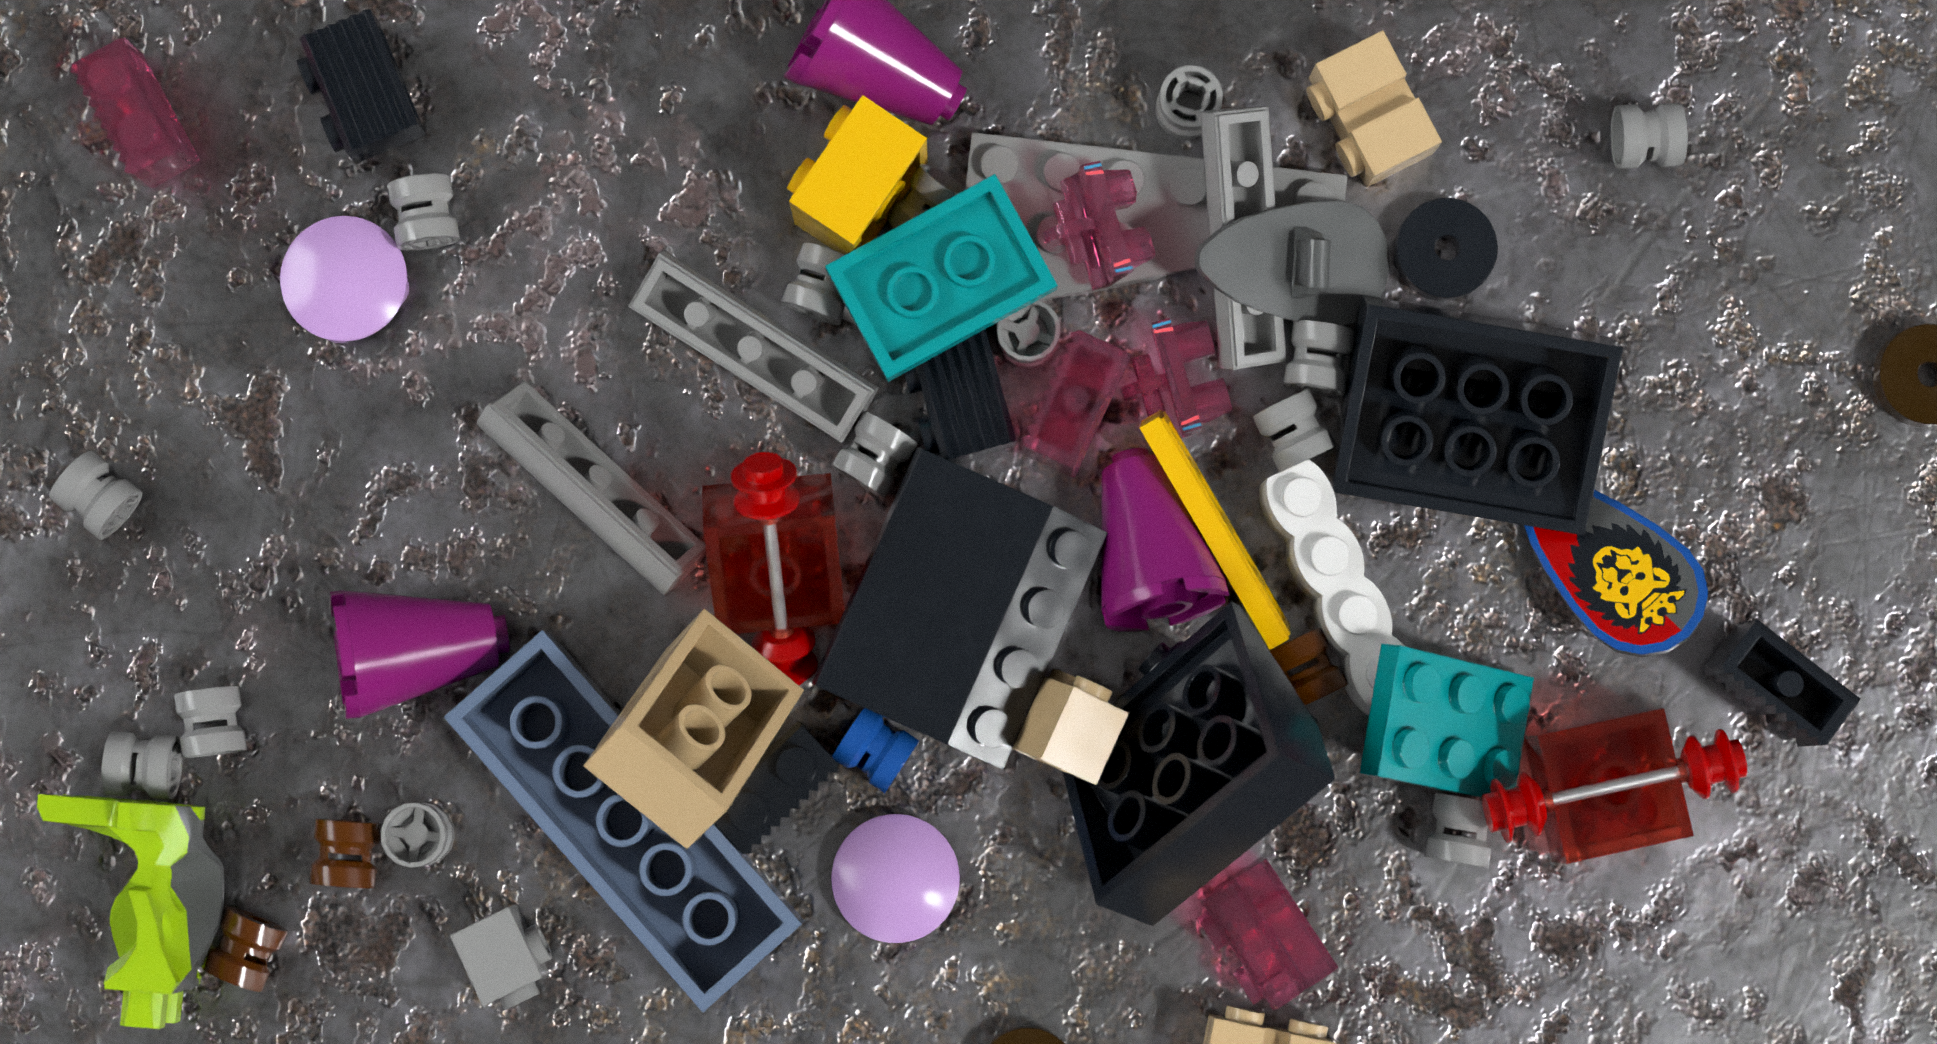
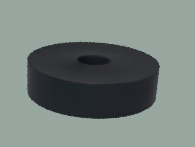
[1393,198,1498,301]

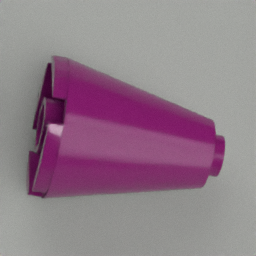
[784,0,967,125]
[1101,448,1229,632]
[329,590,509,720]

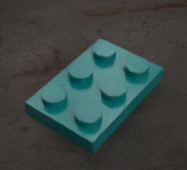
[825,174,1058,382]
[1359,644,1534,798]

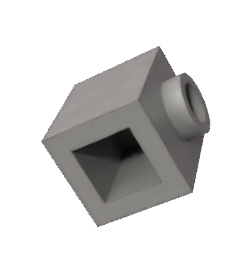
[449,905,552,1010]

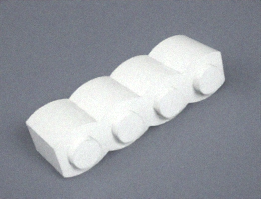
[1259,459,1404,715]

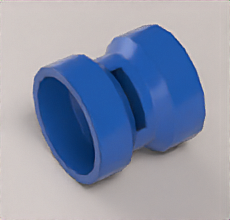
[832,708,920,793]

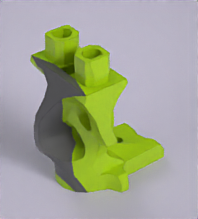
[37,794,224,1029]

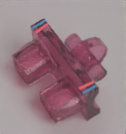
[1042,161,1155,291]
[1120,318,1232,439]

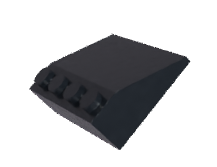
[1332,295,1624,535]
[811,448,1108,769]
[1062,602,1336,926]

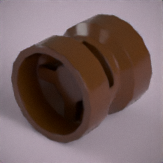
[1270,627,1348,705]
[310,819,381,888]
[201,907,288,992]

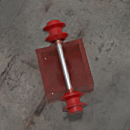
[702,452,845,685]
[1482,708,1748,864]

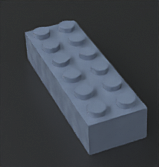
[444,630,805,1012]

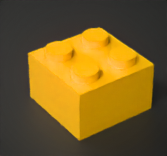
[787,95,928,255]

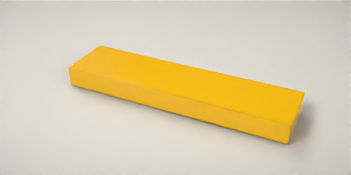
[1140,410,1291,650]

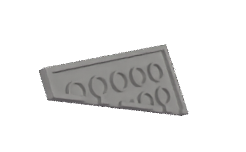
[965,132,1348,301]

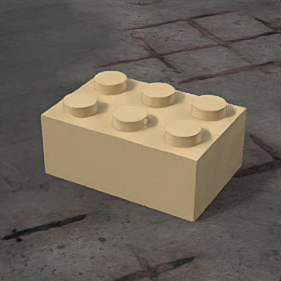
[583,608,804,849]

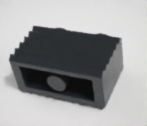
[296,9,426,164]
[904,330,1017,463]
[1704,619,1860,747]
[715,721,840,854]

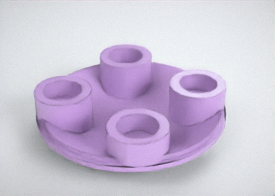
[280,216,409,343]
[831,814,960,943]

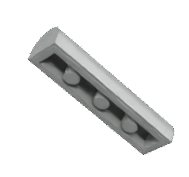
[1200,106,1286,370]
[628,251,879,443]
[476,380,710,596]

